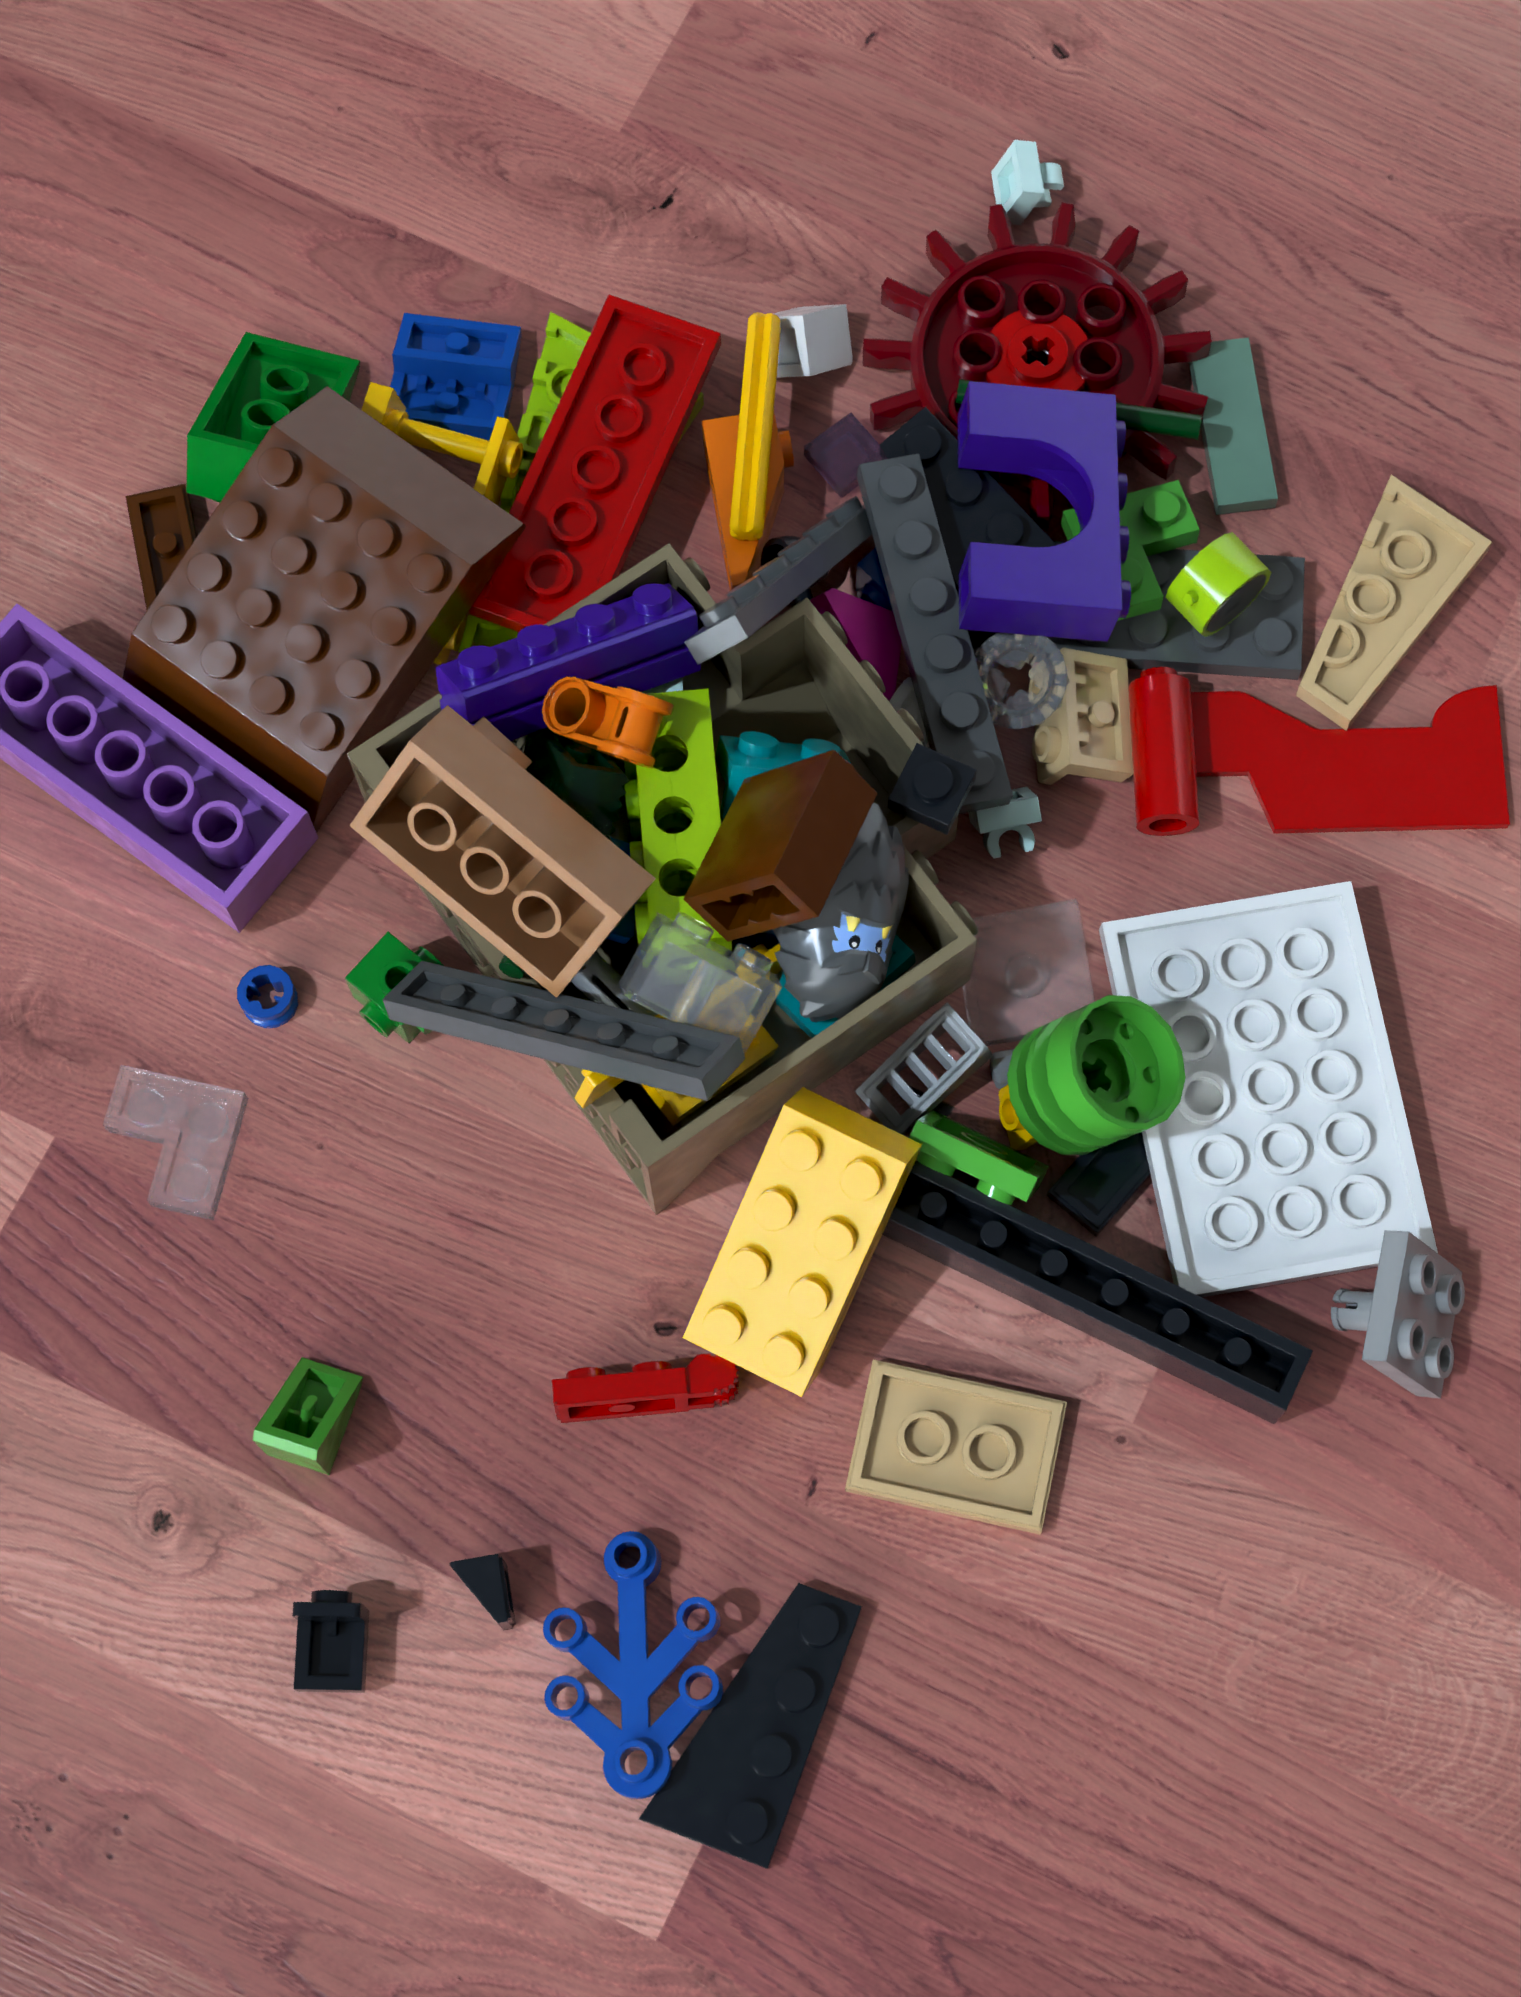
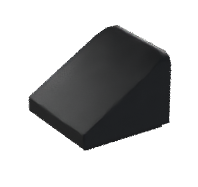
[449,1554,516,1630]

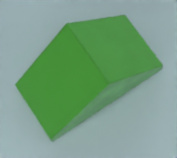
[252,1357,363,1475]

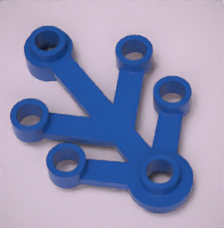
[543,1531,723,1799]

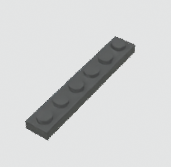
[856,453,1013,814]
[684,496,872,665]
[382,961,745,1101]

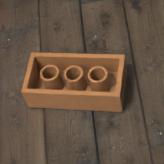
[349,705,656,998]

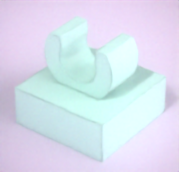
[991,140,1064,225]
[968,787,1042,858]

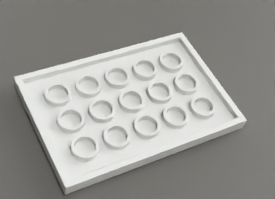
[1099,881,1438,1297]

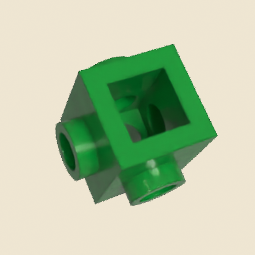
[345,931,444,1044]

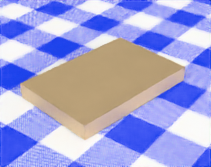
[845,1360,1067,1535]

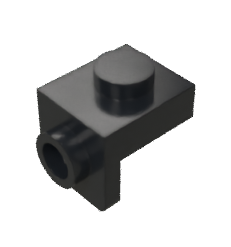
[292,1590,369,1693]

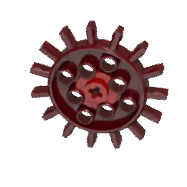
[863,203,1212,532]

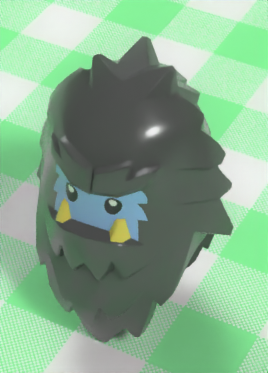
[773,803,909,1023]

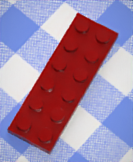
[469,294,721,632]

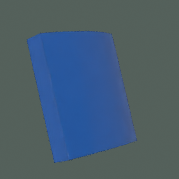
[390,313,522,440]

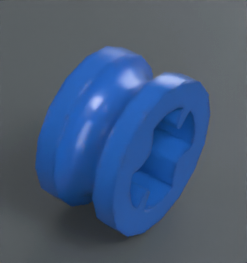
[237,965,298,1028]

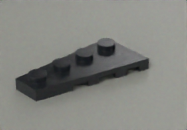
[879,407,1057,665]
[639,1583,862,1870]

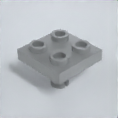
[1331,1230,1465,1398]

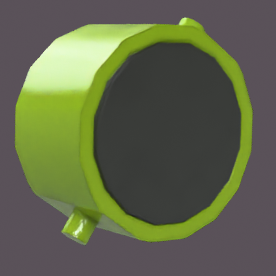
[1165,532,1272,637]

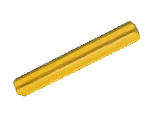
[730,312,781,541]

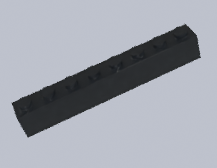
[882,1160,1313,1424]

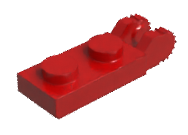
[552,1353,739,1423]

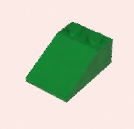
[186,332,360,502]

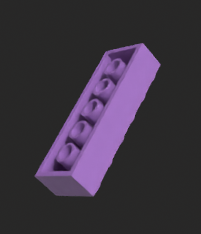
[0,604,318,933]

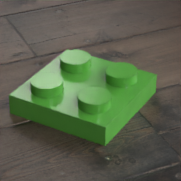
[909,1111,1049,1205]

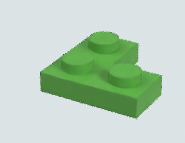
[1061,480,1200,621]

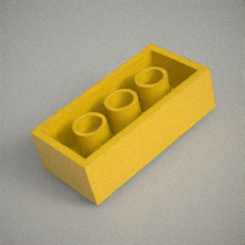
[683,1087,923,1397]

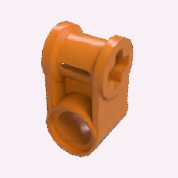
[542,677,674,769]

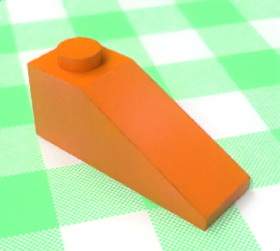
[702,413,794,591]

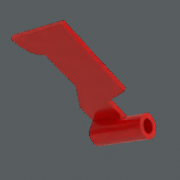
[1128,667,1510,836]

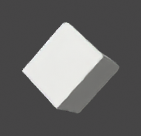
[773,304,853,378]

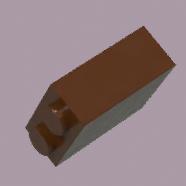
[683,750,877,941]

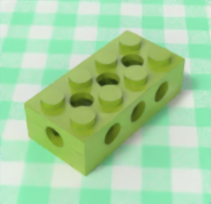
[624,688,734,984]

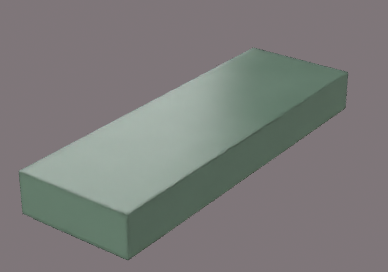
[1189,337,1278,515]

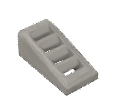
[855,1002,994,1135]

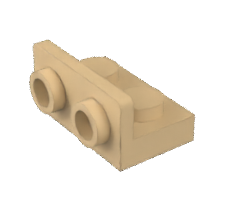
[1029,648,1133,785]

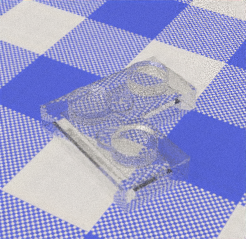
[103,1065,249,1220]

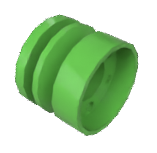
[1007,995,1186,1155]

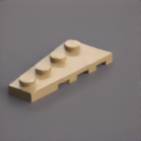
[1296,474,1492,731]

